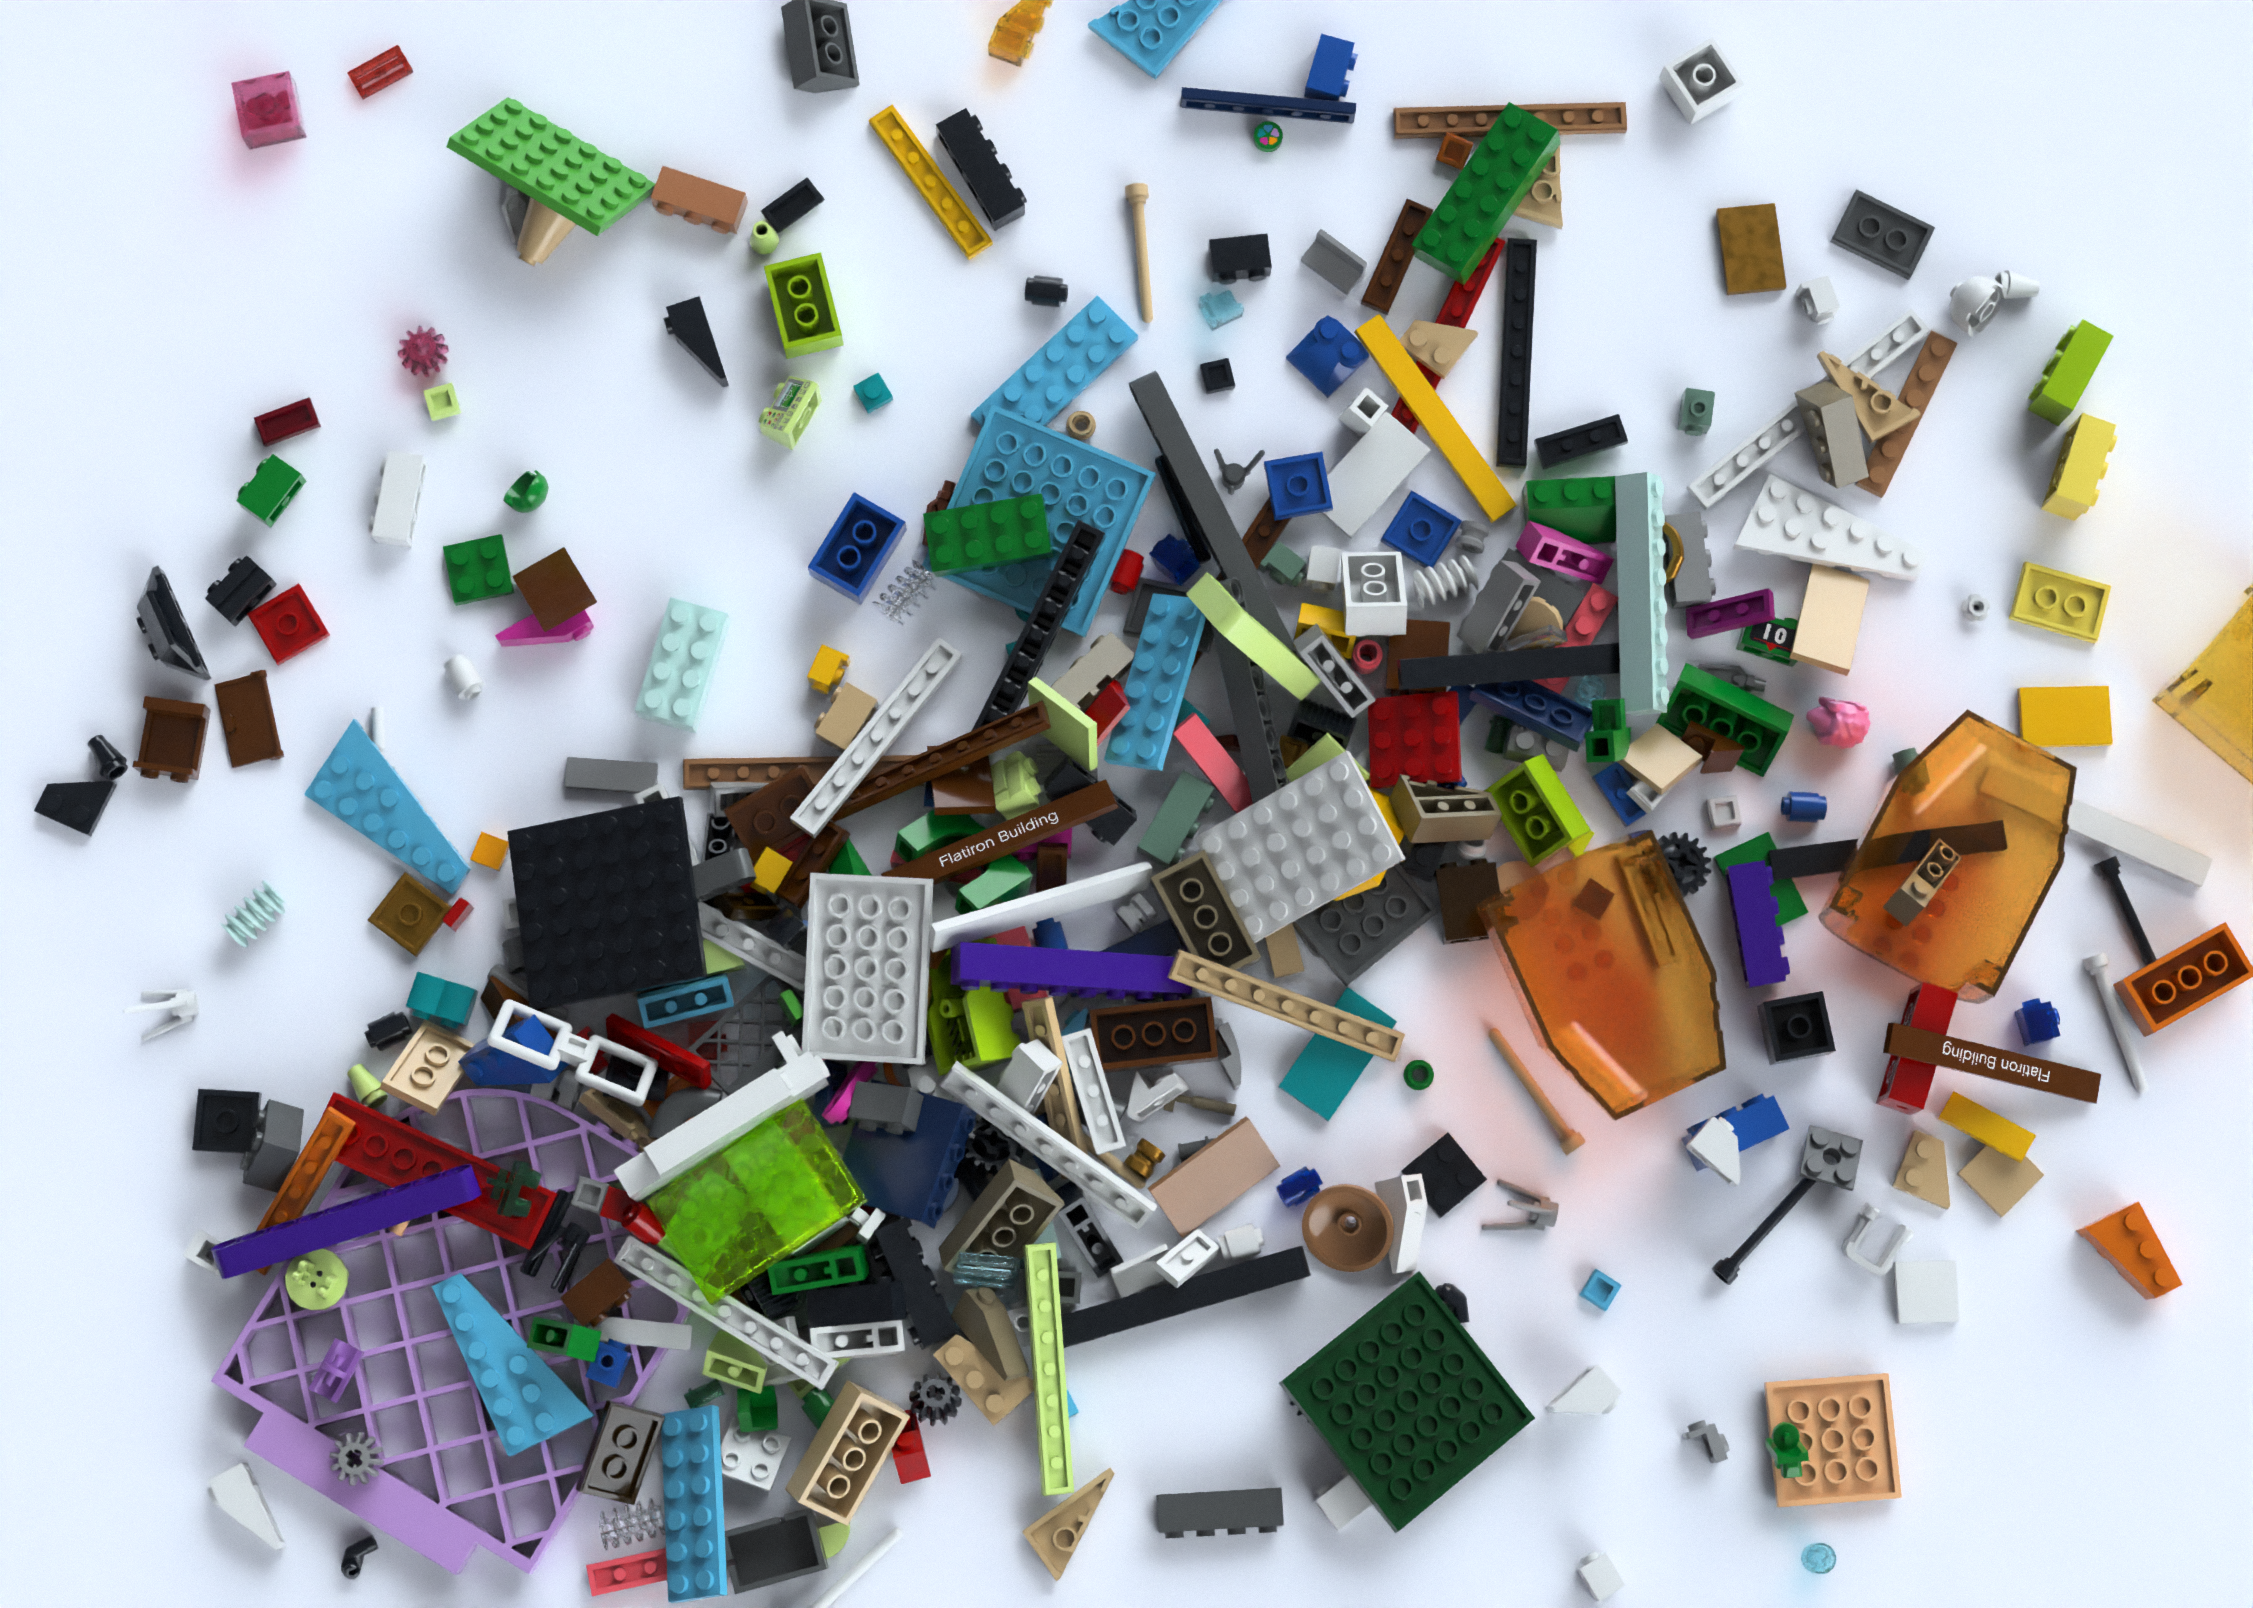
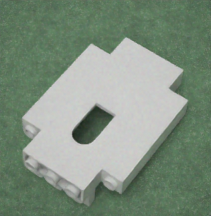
[613,1031,830,1202]

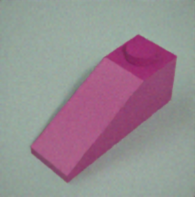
[1515,521,1615,585]
[495,610,594,647]

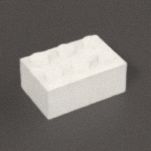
[1340,552,1407,636]

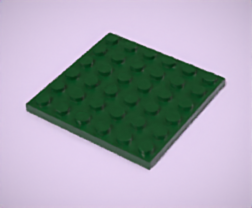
[1279,1271,1535,1533]

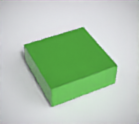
[777,989,804,1027]

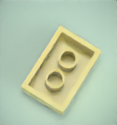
[2041,413,2118,521]

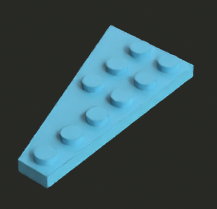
[1088,0,1223,80]
[432,1273,596,1457]

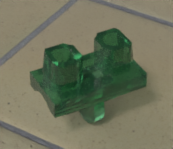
[486,1160,542,1217]

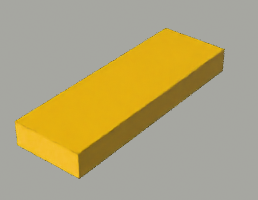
[1938,1091,2036,1163]

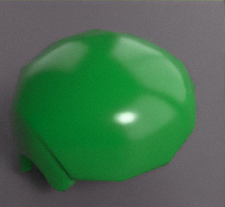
[503,470,549,513]

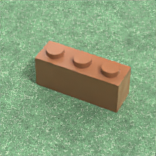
[651,166,748,234]

